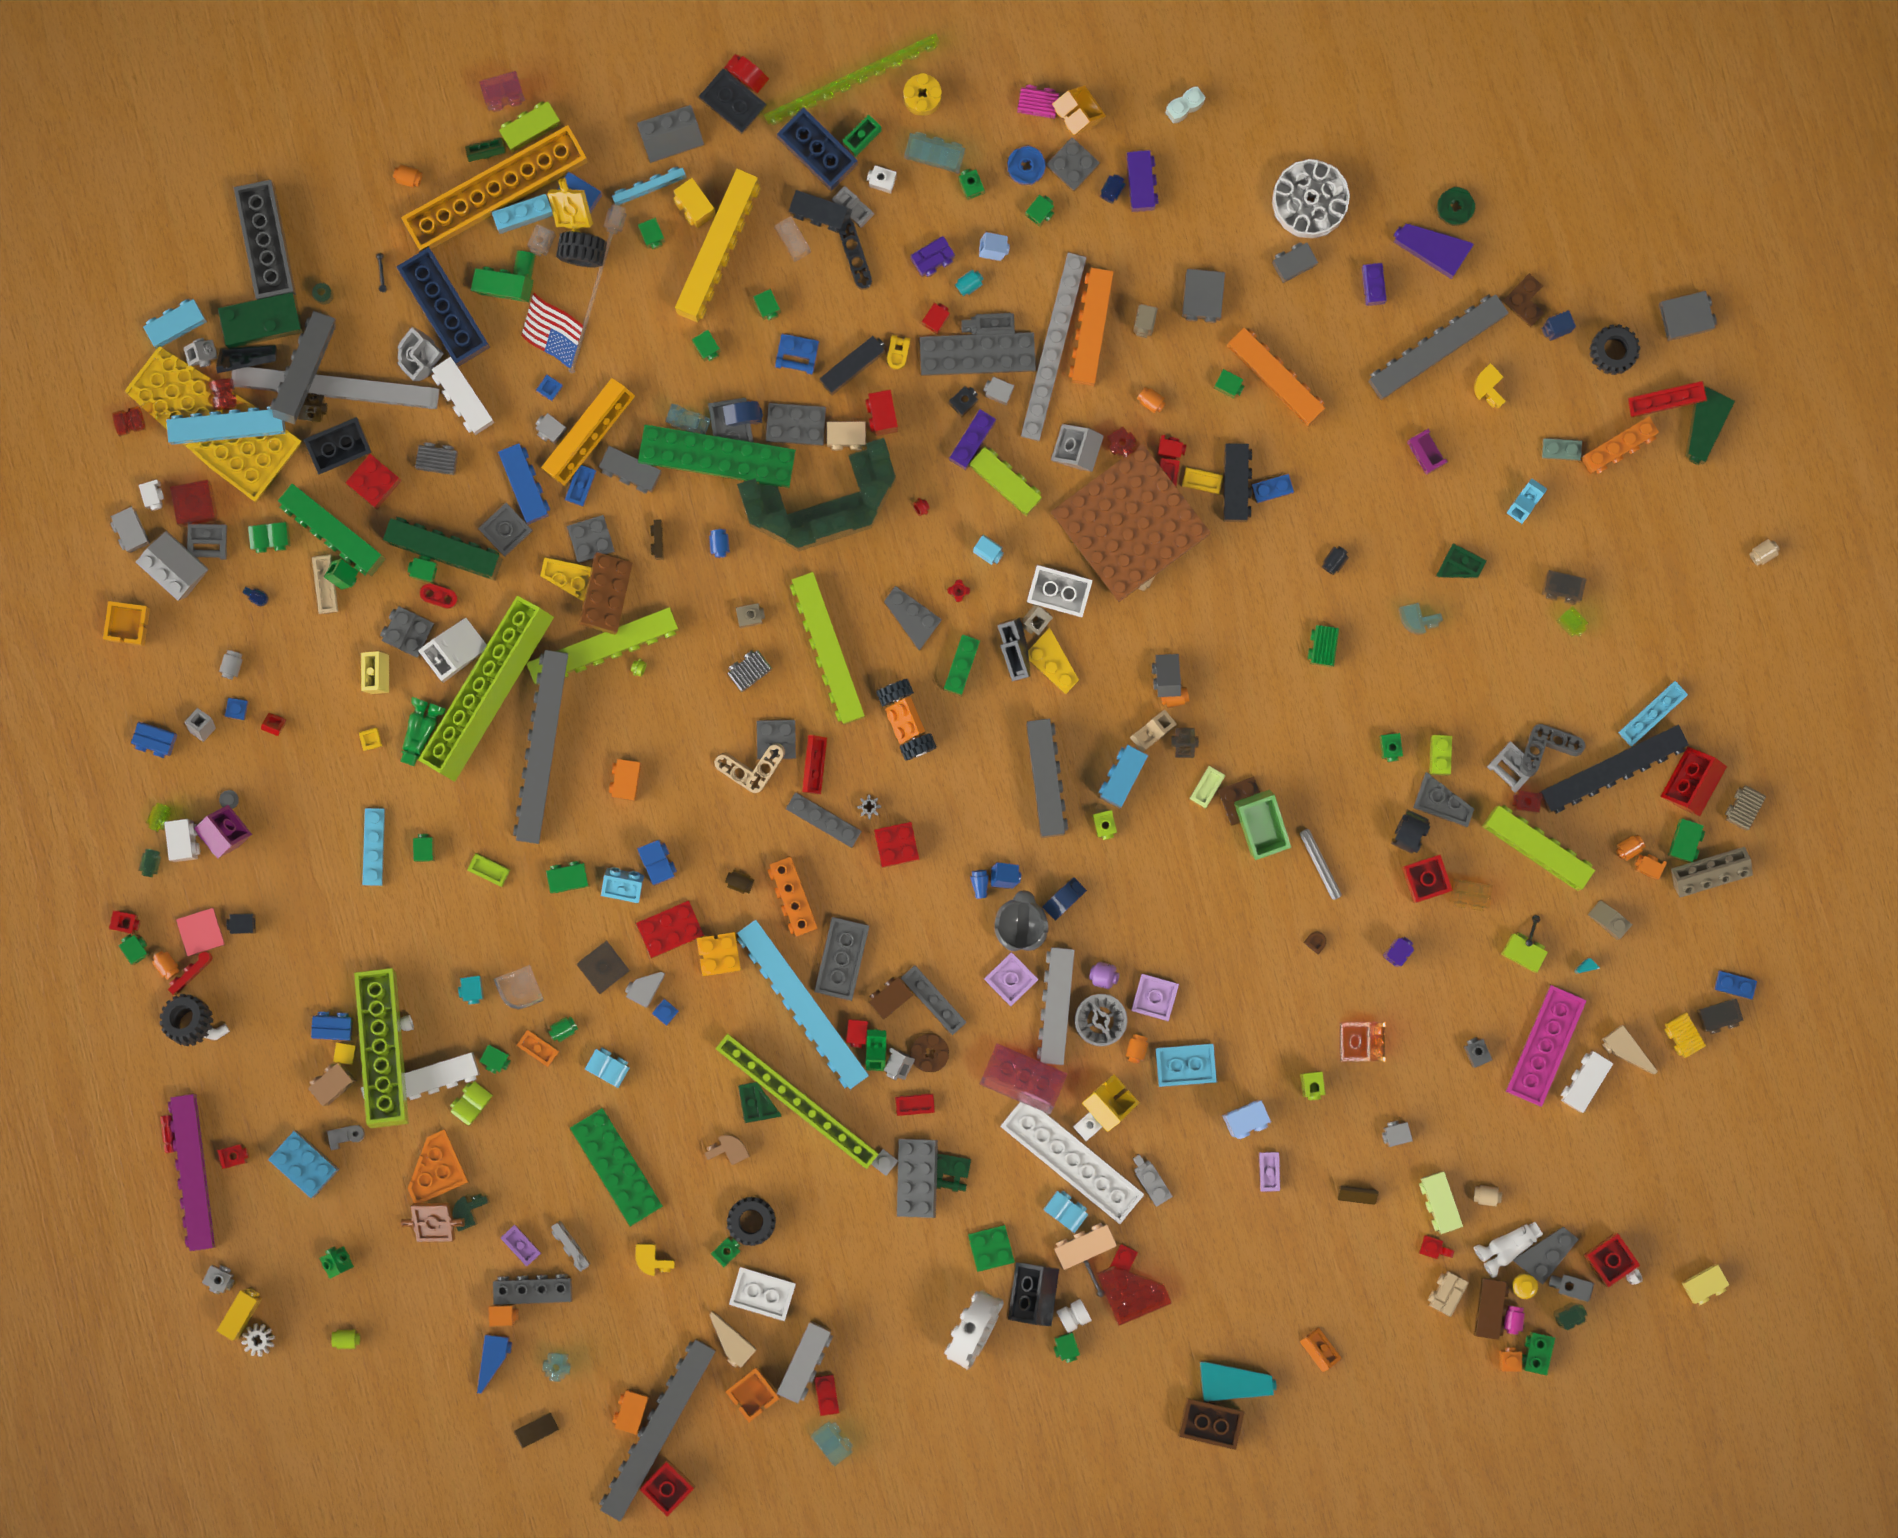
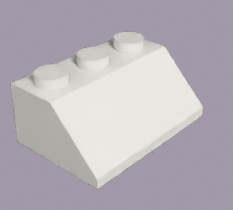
[1027,565,1093,617]

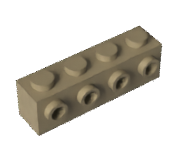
[1671,847,1753,897]

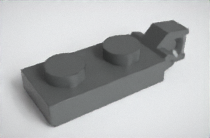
[961,313,1015,335]

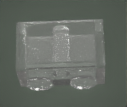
[775,216,811,262]

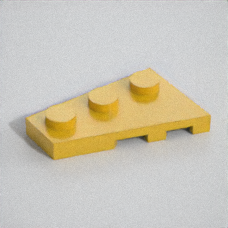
[1028,627,1079,694]

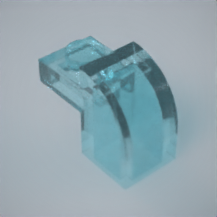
[665,404,711,434]
[1398,603,1443,635]

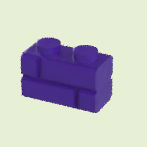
[910,236,955,277]
[1362,263,1387,306]
[1383,937,1414,967]

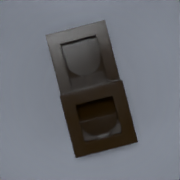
[514,1412,559,1448]

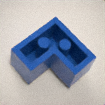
[637,840,677,886]

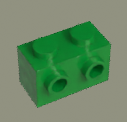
[1522,1332,1555,1376]

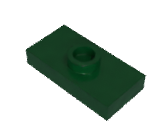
[465,137,505,162]

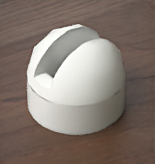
[400,1015,414,1031]
[1626,1268,1643,1285]

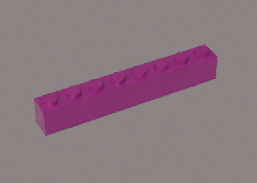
[168,1094,215,1251]

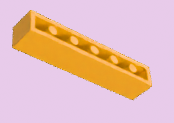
[541,378,635,486]

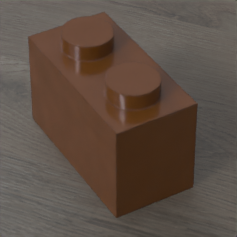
[869,977,913,1019]

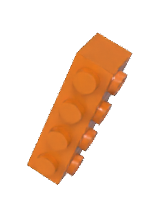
[1581,417,1659,474]
[768,857,818,937]

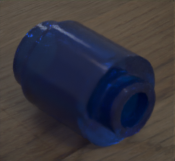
[1100,174,1126,204]

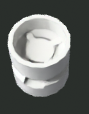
[1056,1299,1092,1333]

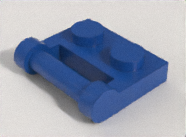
[775,334,819,375]

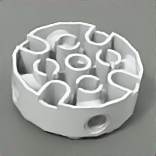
[1272,159,1350,239]
[944,1290,1003,1370]

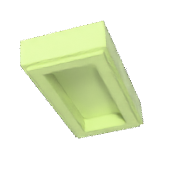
[1189,766,1226,809]

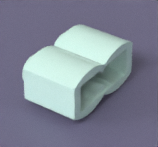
[1165,87,1205,123]

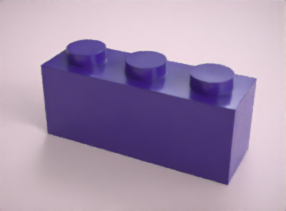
[1127,150,1158,212]
[949,409,996,470]

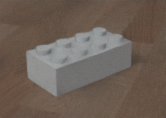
[777,1321,833,1403]

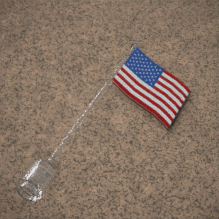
[521,205,627,373]

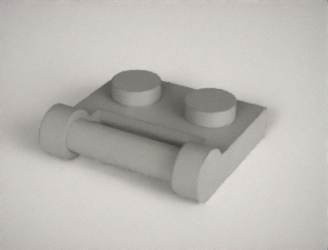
[1487,741,1533,793]

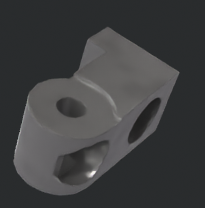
[327,1125,365,1150]

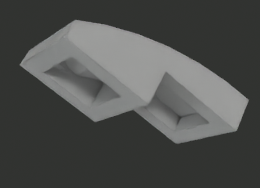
[832,186,874,228]

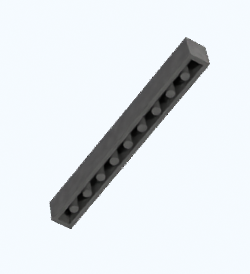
[513,650,569,844]
[599,1339,716,1521]

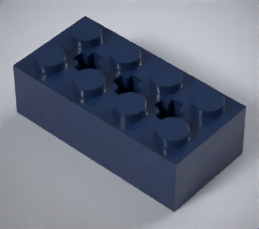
[777,107,858,191]

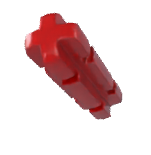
[160,1115,175,1153]

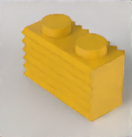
[1664,1013,1706,1058]

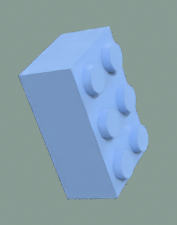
[1222,1100,1271,1139]

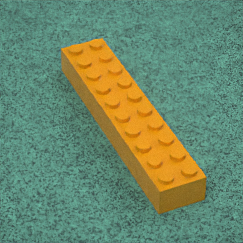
[401,125,588,252]

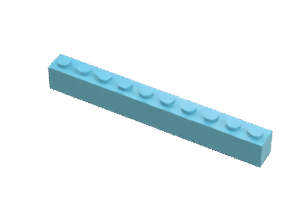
[737,920,869,1089]

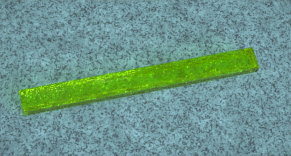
[764,33,939,125]

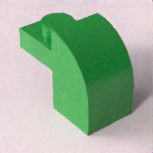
[866,1029,887,1071]

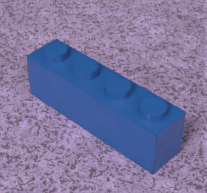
[498,444,550,524]

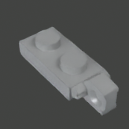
[1133,1155,1173,1207]
[551,1221,590,1271]

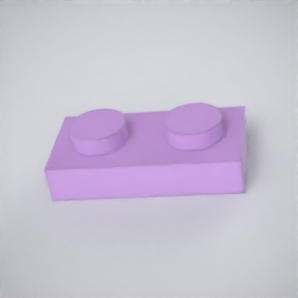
[1259,1152,1280,1192]

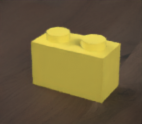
[361,651,389,694]
[1682,1264,1729,1305]

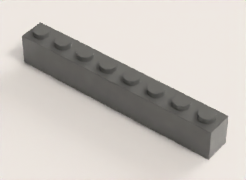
[1368,294,1509,400]

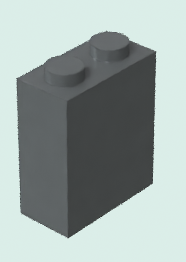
[1182,269,1225,323]
[1659,291,1717,341]

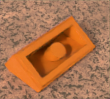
[1300,1327,1342,1372]

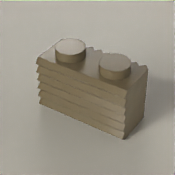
[1133,304,1158,338]
[1725,785,1766,831]

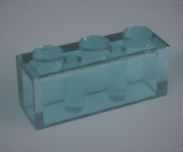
[904,132,965,173]

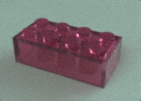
[979,1043,1067,1114]

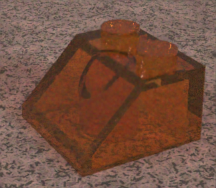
[1340,1022,1385,1061]

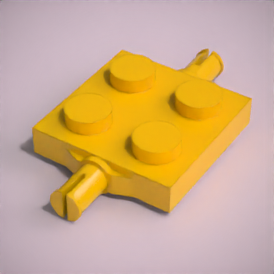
[547,178,593,232]

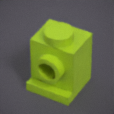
[1092,810,1117,840]

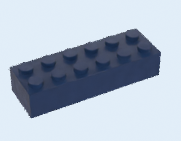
[396,247,490,367]

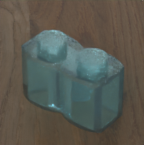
[811,1421,853,1467]

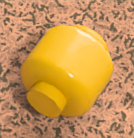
[1512,1273,1538,1299]

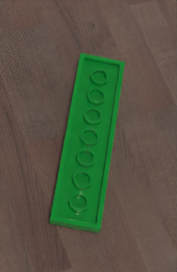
[638,424,796,488]

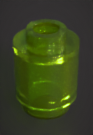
[146,802,171,832]

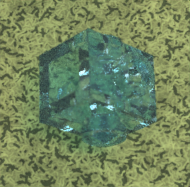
[542,1352,571,1382]

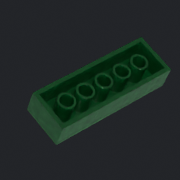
[383,517,503,581]

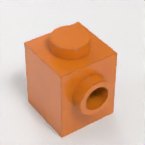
[1500,1347,1522,1372]

